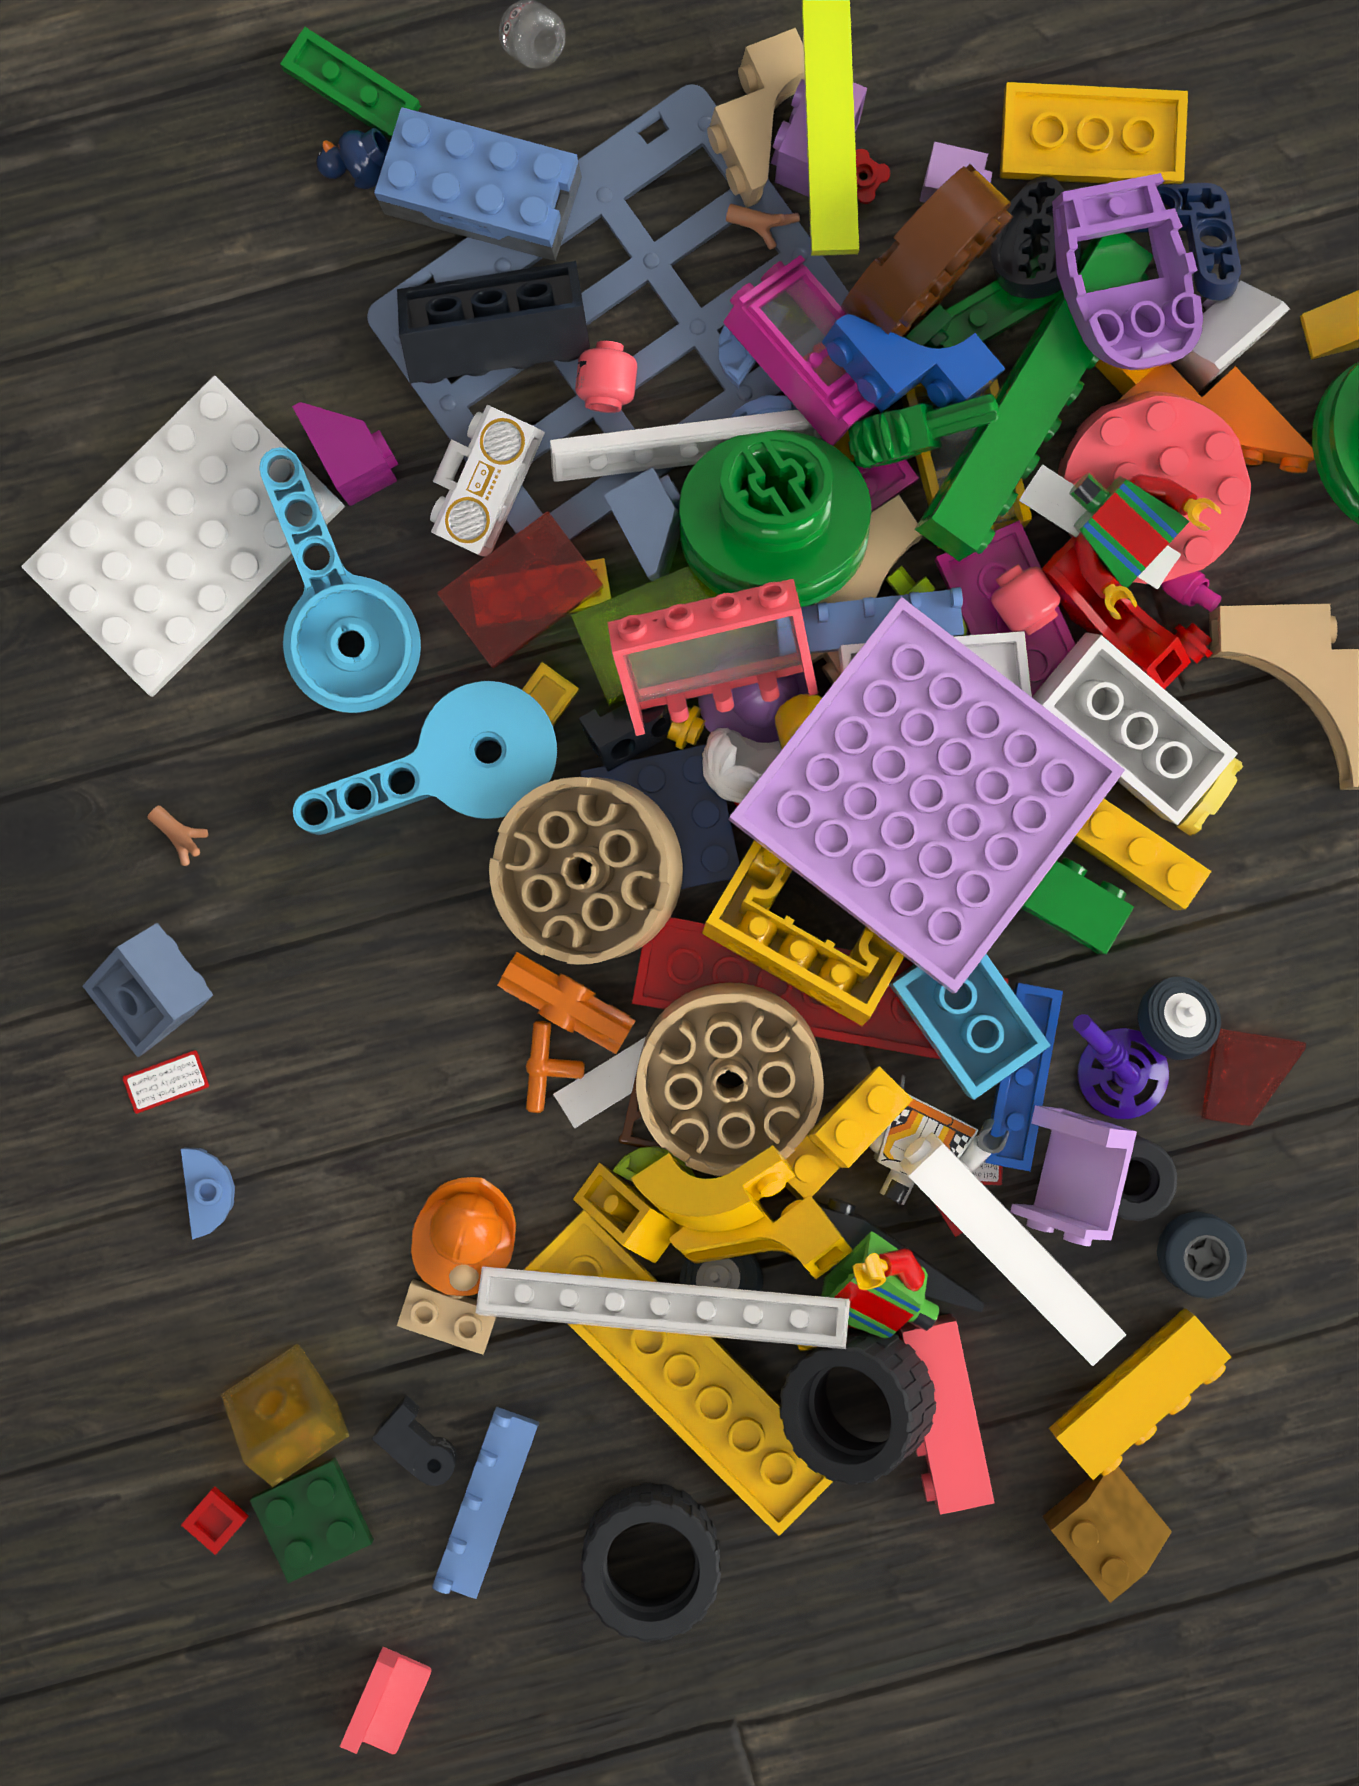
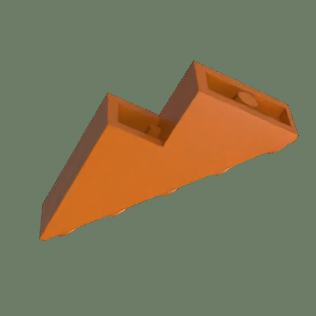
[1118,363,1315,473]

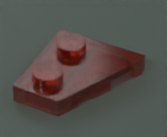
[1201,1029,1306,1126]

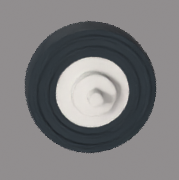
[1138,977,1221,1060]

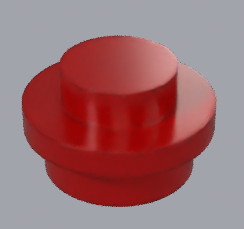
[1175,622,1213,664]

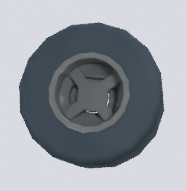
[1156,1211,1247,1299]

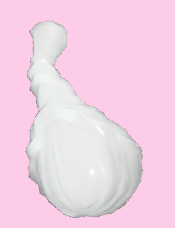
[702,728,782,803]

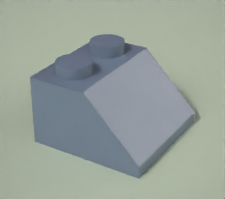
[604,467,681,587]
[83,923,213,1057]

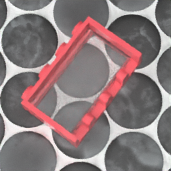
[607,579,818,736]

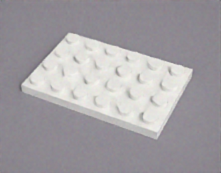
[21,375,345,697]

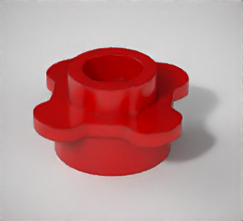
[856,149,890,204]

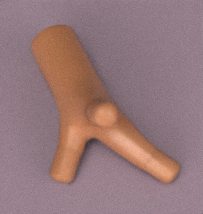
[726,204,800,250]
[148,805,208,866]

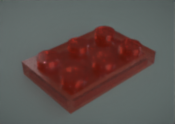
[437,511,604,669]

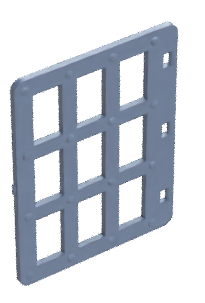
[367,84,849,557]

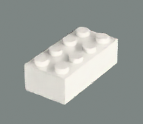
[1032,633,1238,825]

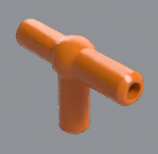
[526,1021,585,1113]

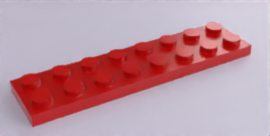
[632,917,1008,1059]

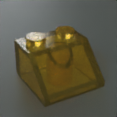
[221,1344,350,1487]

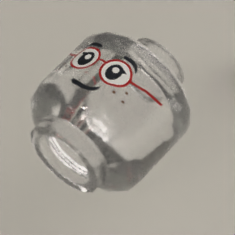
[499,0,566,69]

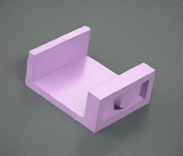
[1010,1105,1137,1246]

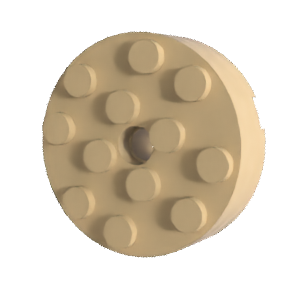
[489,777,683,965]
[636,983,824,1176]

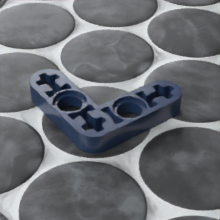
[1123,183,1241,301]

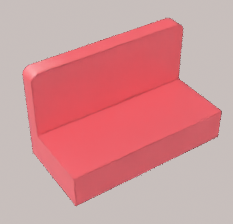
[340,1647,431,1754]

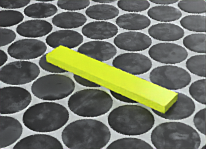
[802,0,859,256]

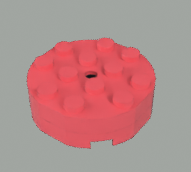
[1058,391,1251,584]

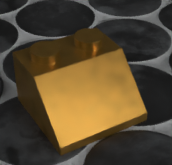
[1042,1466,1172,1603]

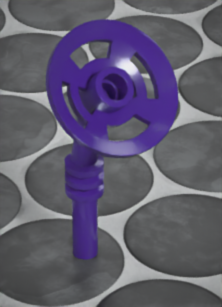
[1073,1014,1169,1119]

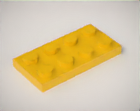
[1000,82,1188,184]

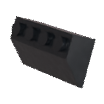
[397,261,590,384]

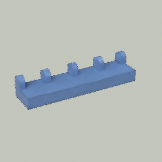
[775,587,964,655]
[432,1407,539,1599]

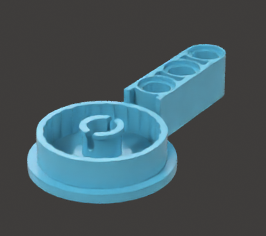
[259,447,421,713]
[293,681,557,835]

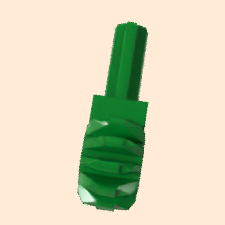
[848,394,999,468]

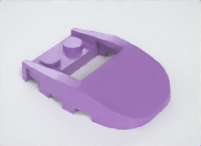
[1052,173,1203,370]

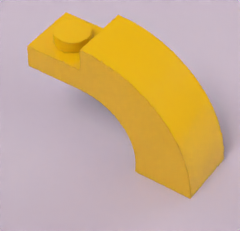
[631,1145,796,1232]

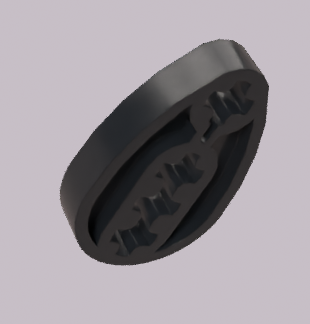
[991,176,1081,299]

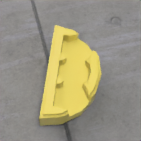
[1177,757,1243,836]

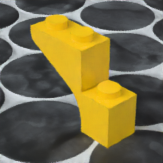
[785,1066,913,1200]
[669,1195,853,1279]

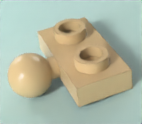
[397,1265,496,1355]

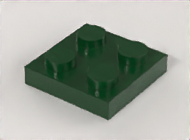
[250,1457,374,1583]

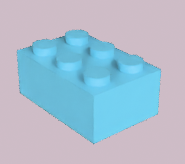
[889,954,1051,1100]

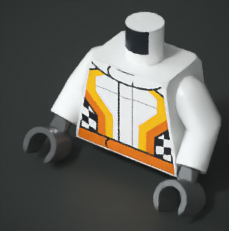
[869,1069,1009,1205]

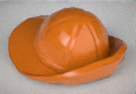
[411,1177,516,1296]

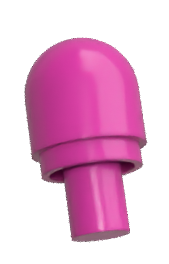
[1161,571,1221,612]

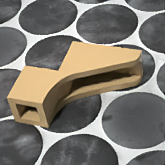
[707,28,805,208]

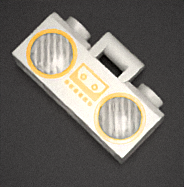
[430,405,545,558]

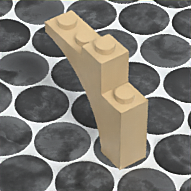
[810,495,923,685]
[1209,604,1359,790]

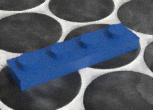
[984,982,1063,1172]

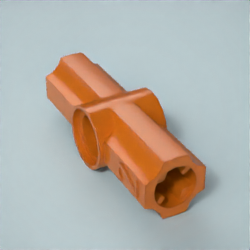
[497,952,636,1054]

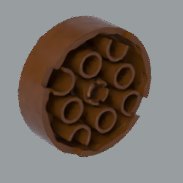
[841,164,1013,337]

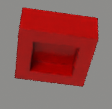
[181,1486,249,1555]

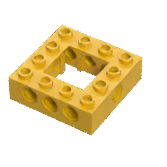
[702,840,904,1026]

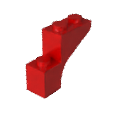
[1041,536,1191,690]

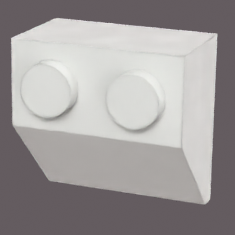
[1172,281,1290,393]

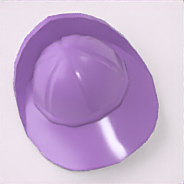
[698,643,809,743]

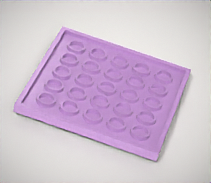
[728,597,1125,994]

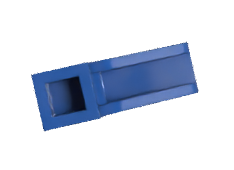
[822,314,1005,413]

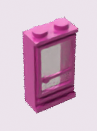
[723,255,877,446]

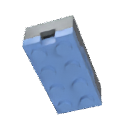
[374,107,582,261]

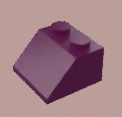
[292,402,399,506]

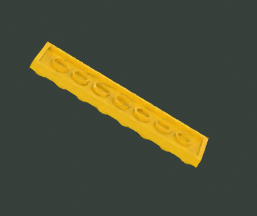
[523,1209,833,1536]

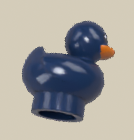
[316,128,390,189]

